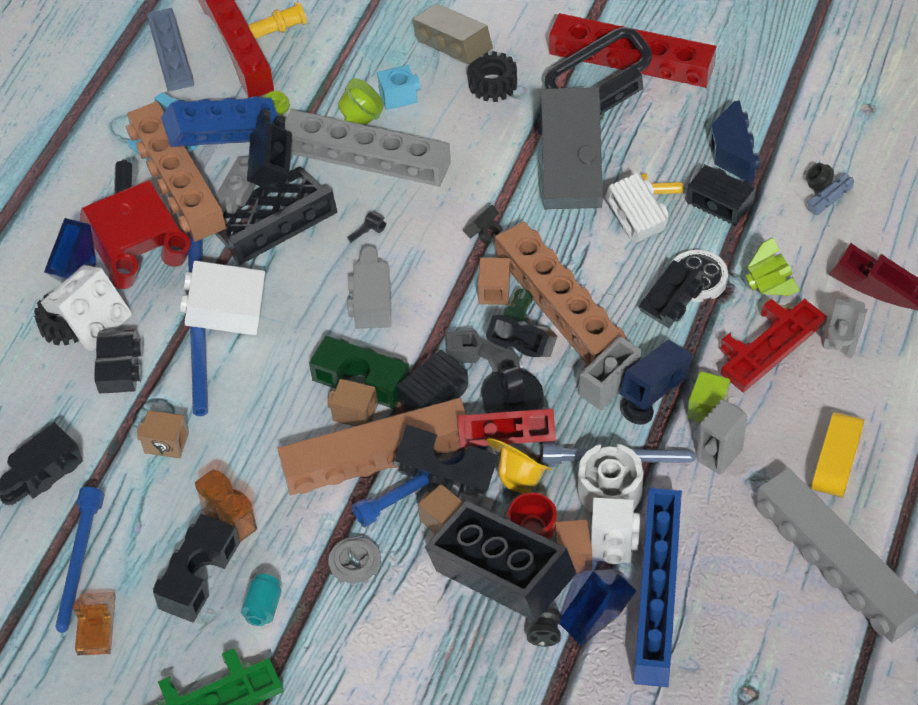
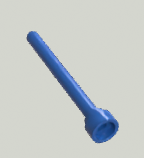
[352,446,487,528]
[55,487,105,633]

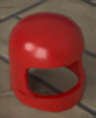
[508,492,557,540]

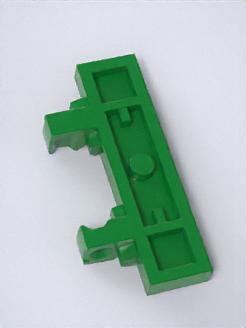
[157,648,284,705]

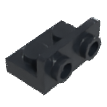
[638,260,704,328]

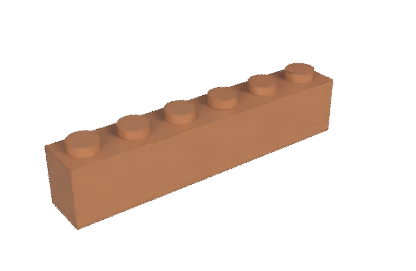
[278,398,467,496]

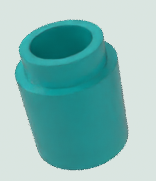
[241,574,282,626]

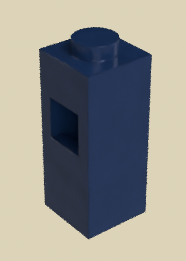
[620,340,694,410]

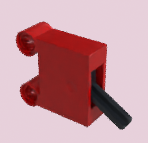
[79,159,190,290]

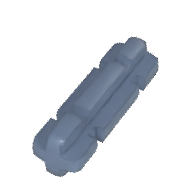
[807,173,854,215]

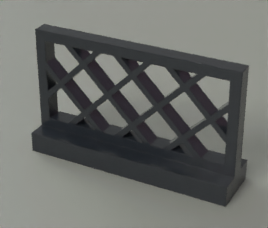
[215,166,338,265]

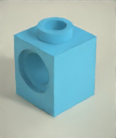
[377,64,421,110]

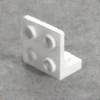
[41,265,132,351]

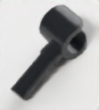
[347,212,387,243]

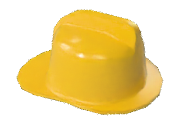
[486,438,552,494]

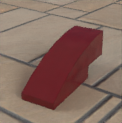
[829,243,918,311]

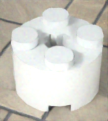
[578,444,644,513]

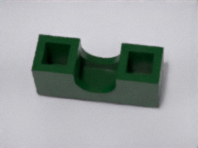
[309,335,410,409]

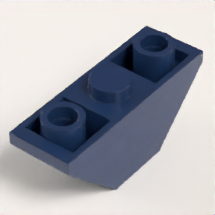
[710,101,760,182]

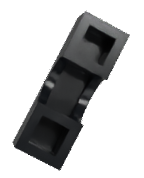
[392,425,499,498]
[153,514,240,623]

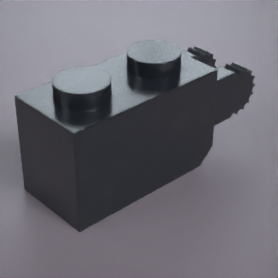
[247,109,292,190]
[0,422,83,506]

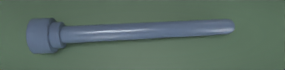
[542,442,696,467]

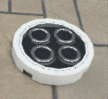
[671,250,728,302]

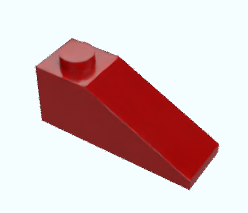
[458,409,556,448]

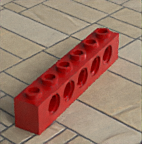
[549,13,717,88]

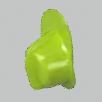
[338,78,384,125]

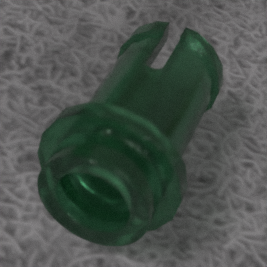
[503,289,533,322]

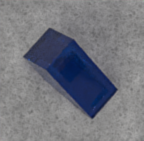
[44,218,97,283]
[560,569,637,645]

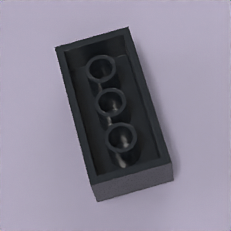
[425,501,577,622]

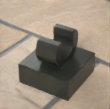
[463,205,503,244]

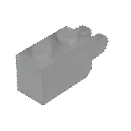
[348,246,391,329]

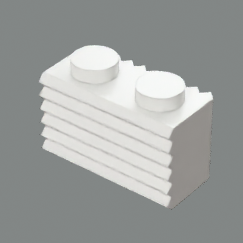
[605,173,669,244]

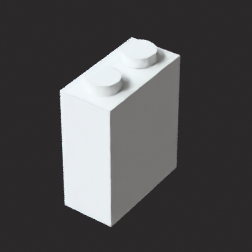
[180,261,265,335]

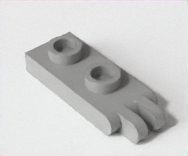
[215,156,256,214]

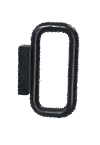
[545,27,652,115]

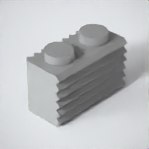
[578,337,641,410]
[697,400,748,474]

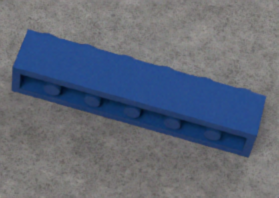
[634,488,682,687]

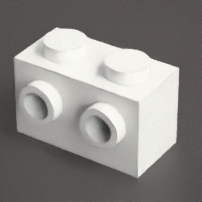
[591,498,640,564]

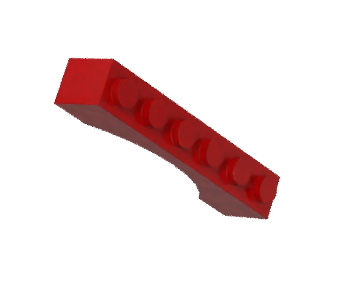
[198,0,274,98]

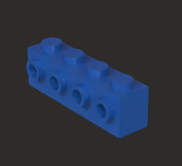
[161,96,277,147]

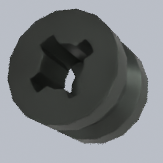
[527,607,561,647]

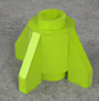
[744,237,800,296]

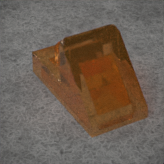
[73,592,116,656]

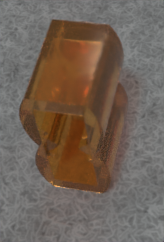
[195,469,257,542]

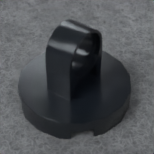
[482,366,544,414]

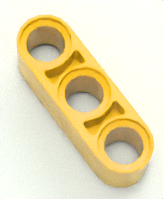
[811,411,865,498]

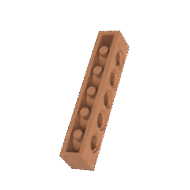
[126,101,226,242]
[495,221,627,365]

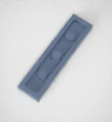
[146,8,194,92]

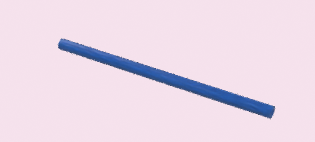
[187,232,208,416]

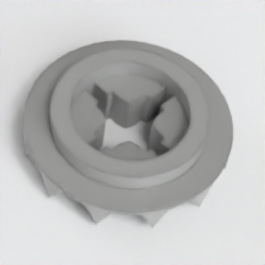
[328,537,381,587]

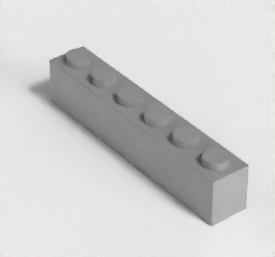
[757,468,918,643]

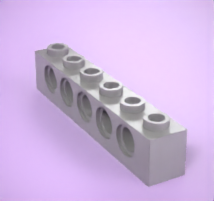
[285,110,451,187]

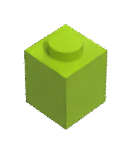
[687,371,730,423]

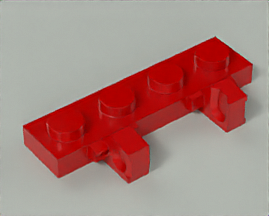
[720,298,828,393]

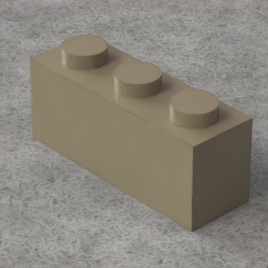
[413,3,493,64]

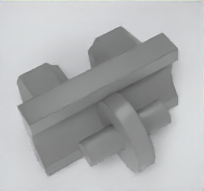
[823,298,868,358]

